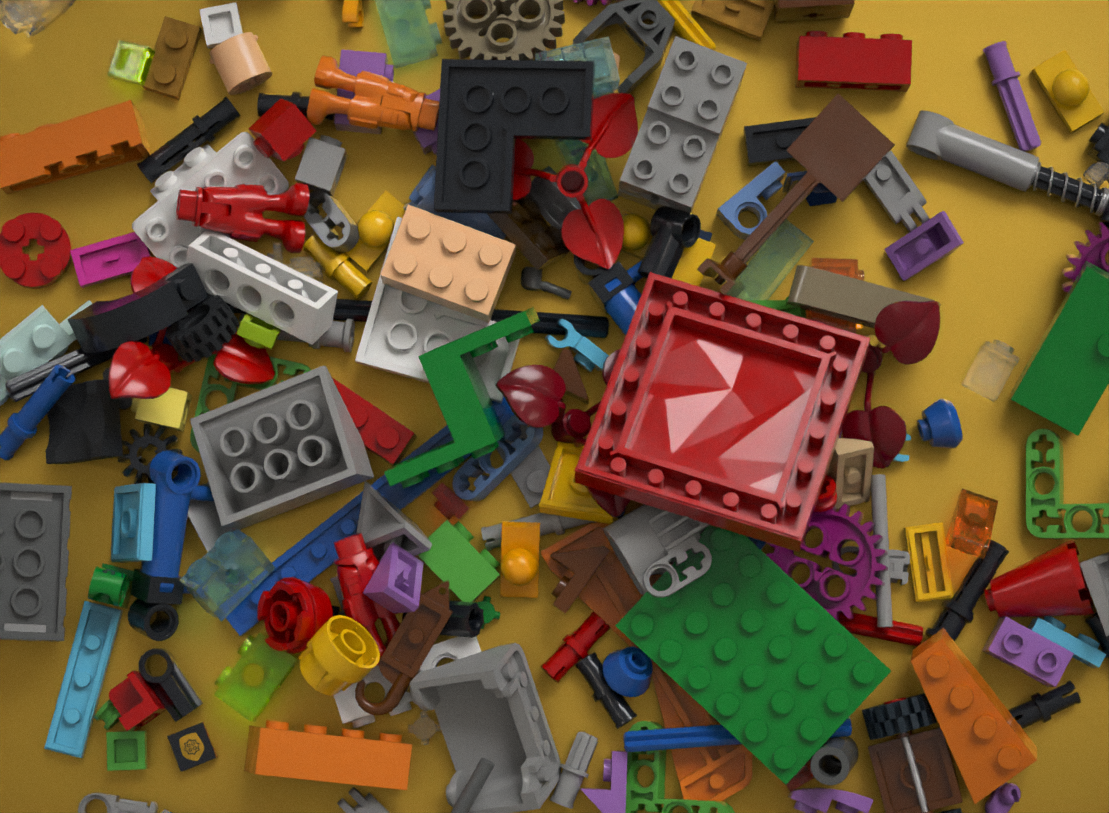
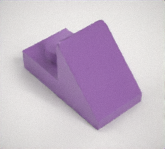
[884,211,964,281]
[580,751,628,813]

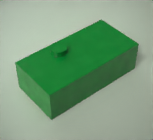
[1011,261,1109,436]

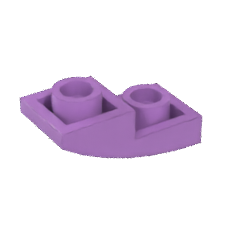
[788,787,873,813]

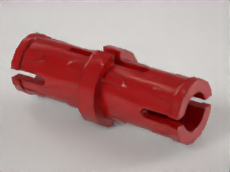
[540,612,610,683]

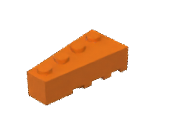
[0,100,151,194]
[911,628,1037,804]
[244,720,412,790]

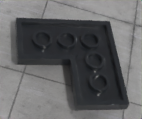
[434,59,595,214]

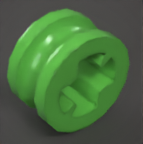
[94,699,121,731]

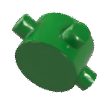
[477,596,501,629]

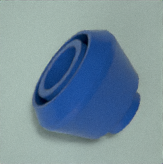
[917,398,963,448]
[602,647,653,697]

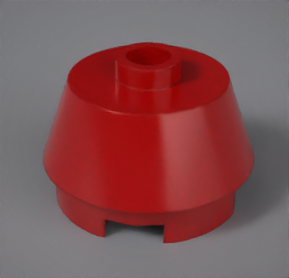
[257,577,333,654]

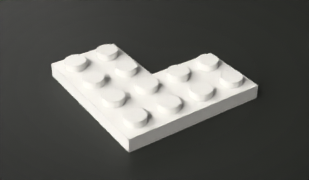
[355,217,520,403]

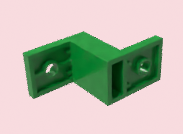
[384,307,540,489]

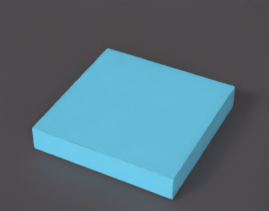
[111,483,156,563]

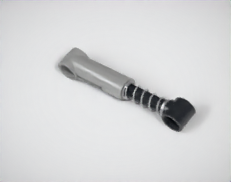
[906,110,1109,228]

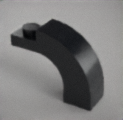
[67,263,209,353]

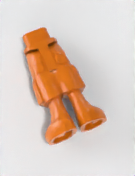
[307,55,439,132]

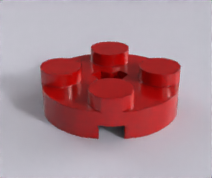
[0,212,73,289]

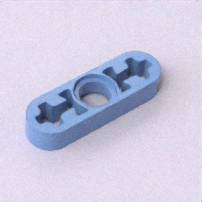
[452,415,543,501]

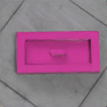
[70,232,151,288]

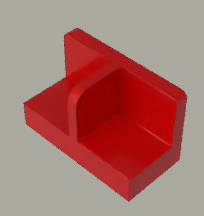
[109,671,167,731]

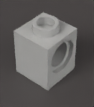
[295,135,348,196]

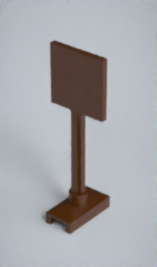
[697,94,895,297]

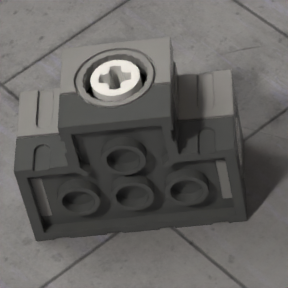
[0,482,72,642]

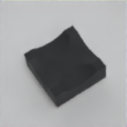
[45,380,123,464]

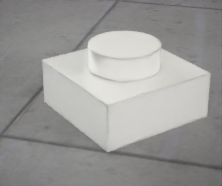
[199,2,243,49]

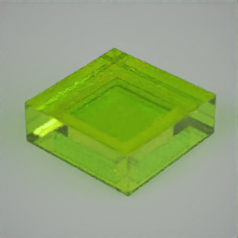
[107,40,155,86]

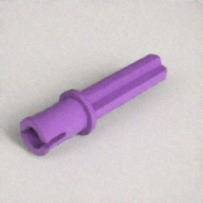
[983,41,1041,152]

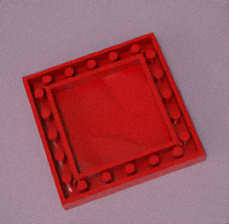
[575,272,870,552]

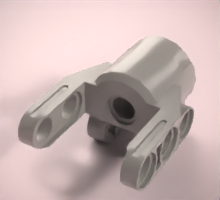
[603,504,712,598]

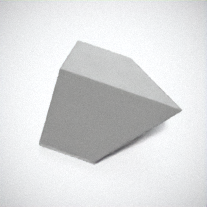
[356,481,432,563]

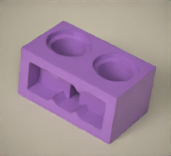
[982,616,1074,687]

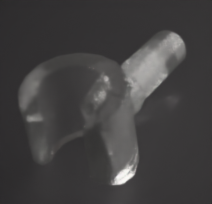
[1083,162,1109,188]

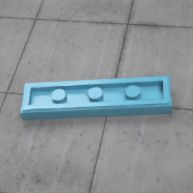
[44,601,123,758]

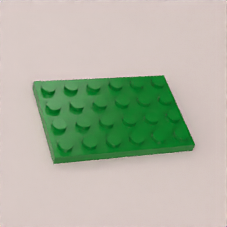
[615,525,891,784]

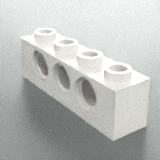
[186,230,338,345]
[334,636,482,728]

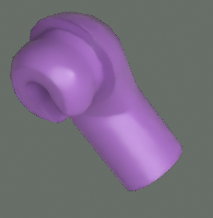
[985,782,1021,813]

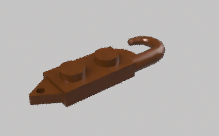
[355,580,453,715]

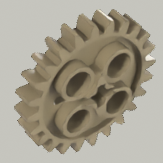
[443,0,565,60]

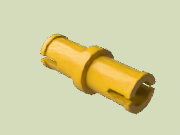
[302,233,373,300]

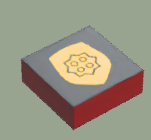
[167,722,218,772]

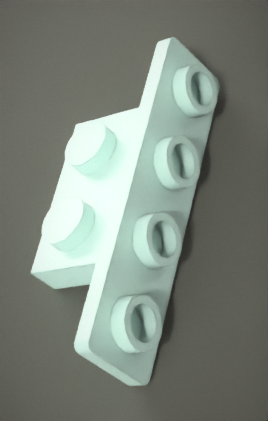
[0,300,93,406]

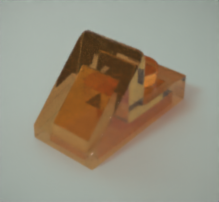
[945,488,998,559]

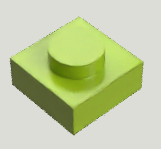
[236,313,281,349]

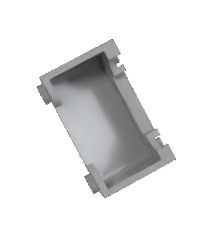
[410,643,561,813]

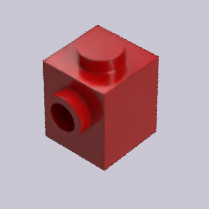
[248,98,317,161]

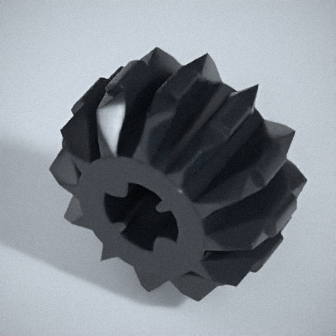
[118,424,183,484]

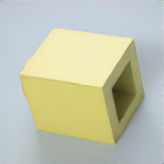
[131,388,192,432]

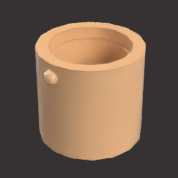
[209,32,272,95]

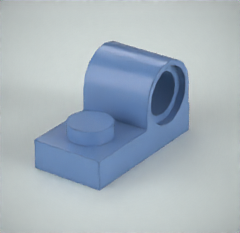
[716,161,785,240]

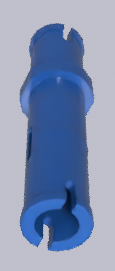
[0,365,75,460]

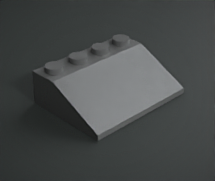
[190,365,374,529]

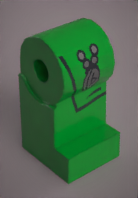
[88,563,134,609]

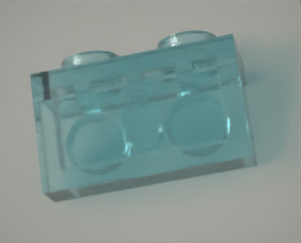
[375,0,442,69]

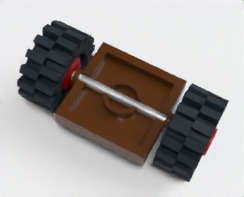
[862,693,964,813]

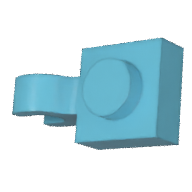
[545,319,609,372]

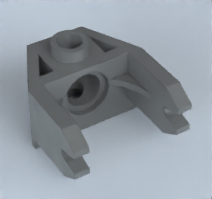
[573,0,675,94]

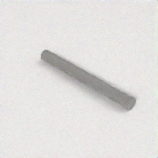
[871,474,893,628]

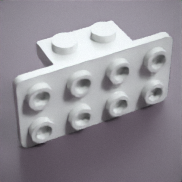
[132,132,289,268]

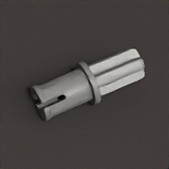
[550,731,598,809]

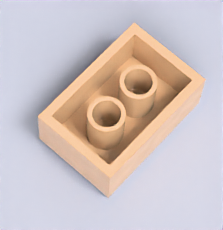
[380,204,516,323]

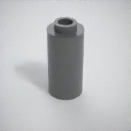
[811,736,859,785]

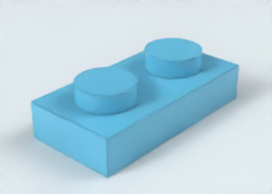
[1028,616,1106,668]

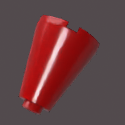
[984,540,1094,618]

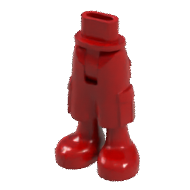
[176,183,309,254]
[333,533,400,666]

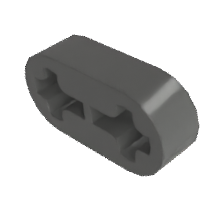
[304,190,360,253]

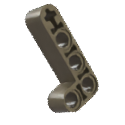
[787,265,941,328]

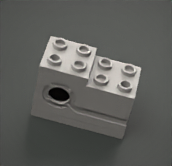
[618,36,747,213]

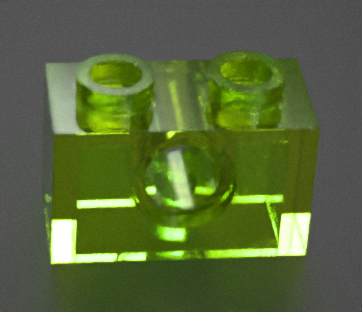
[214,633,300,722]

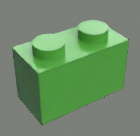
[418,520,501,602]

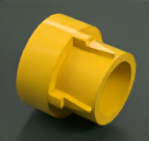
[298,615,380,696]

